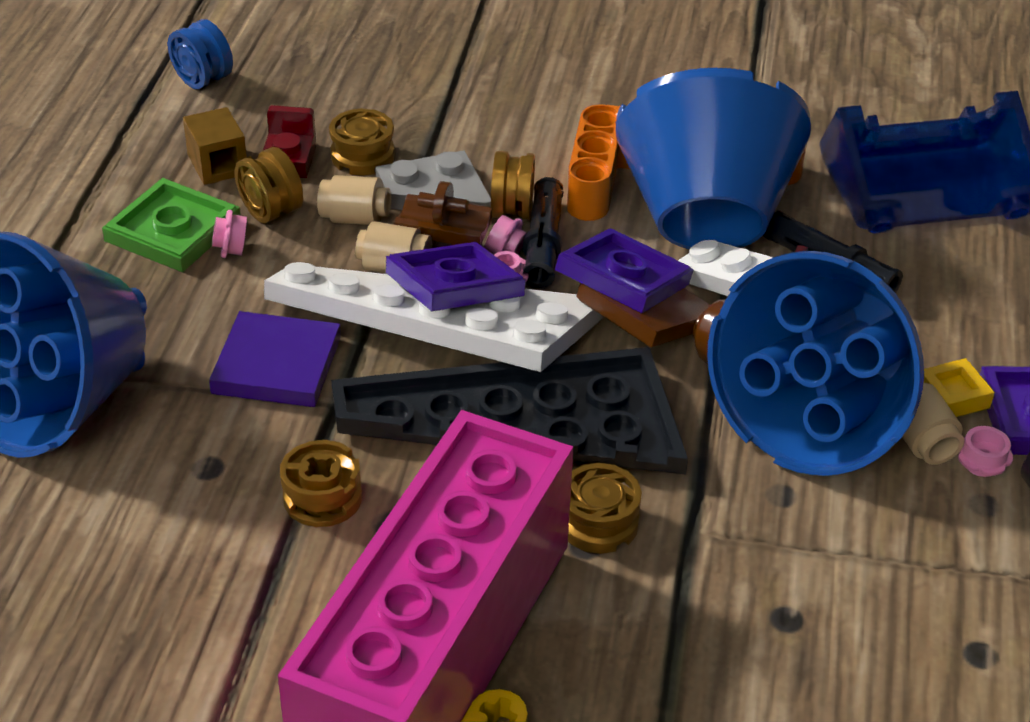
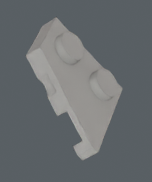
[375,150,491,210]

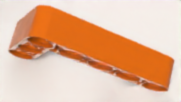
[567,104,807,221]

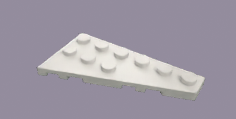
[264,262,604,372]

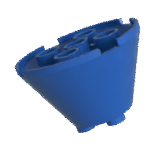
[0,232,147,458]
[707,251,924,476]

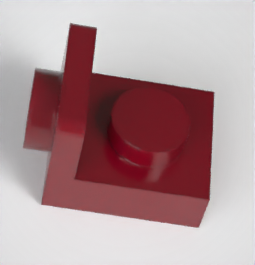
[263,105,316,178]

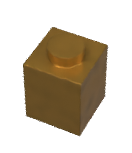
[183,107,247,185]

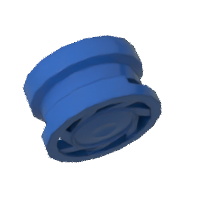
[167,19,233,89]

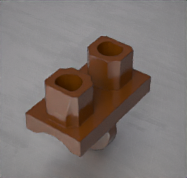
[393,181,492,248]

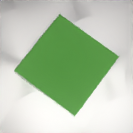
[102,178,241,272]

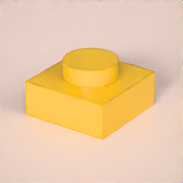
[924,358,995,417]

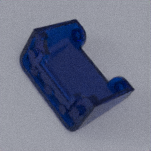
[819,91,1030,233]

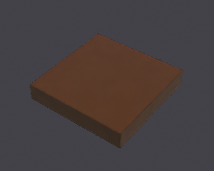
[576,283,710,348]

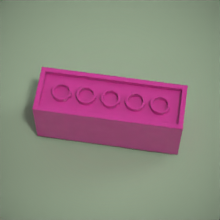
[278,410,573,722]

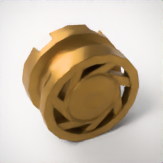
[329,108,395,176]
[234,147,304,224]
[491,151,535,221]
[280,440,362,527]
[568,463,642,554]

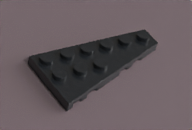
[331,347,688,475]

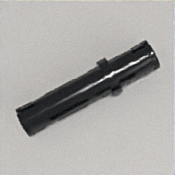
[522,177,564,288]
[763,210,903,293]

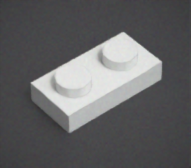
[678,240,773,296]

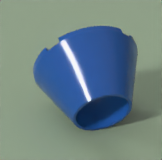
[616,68,811,249]

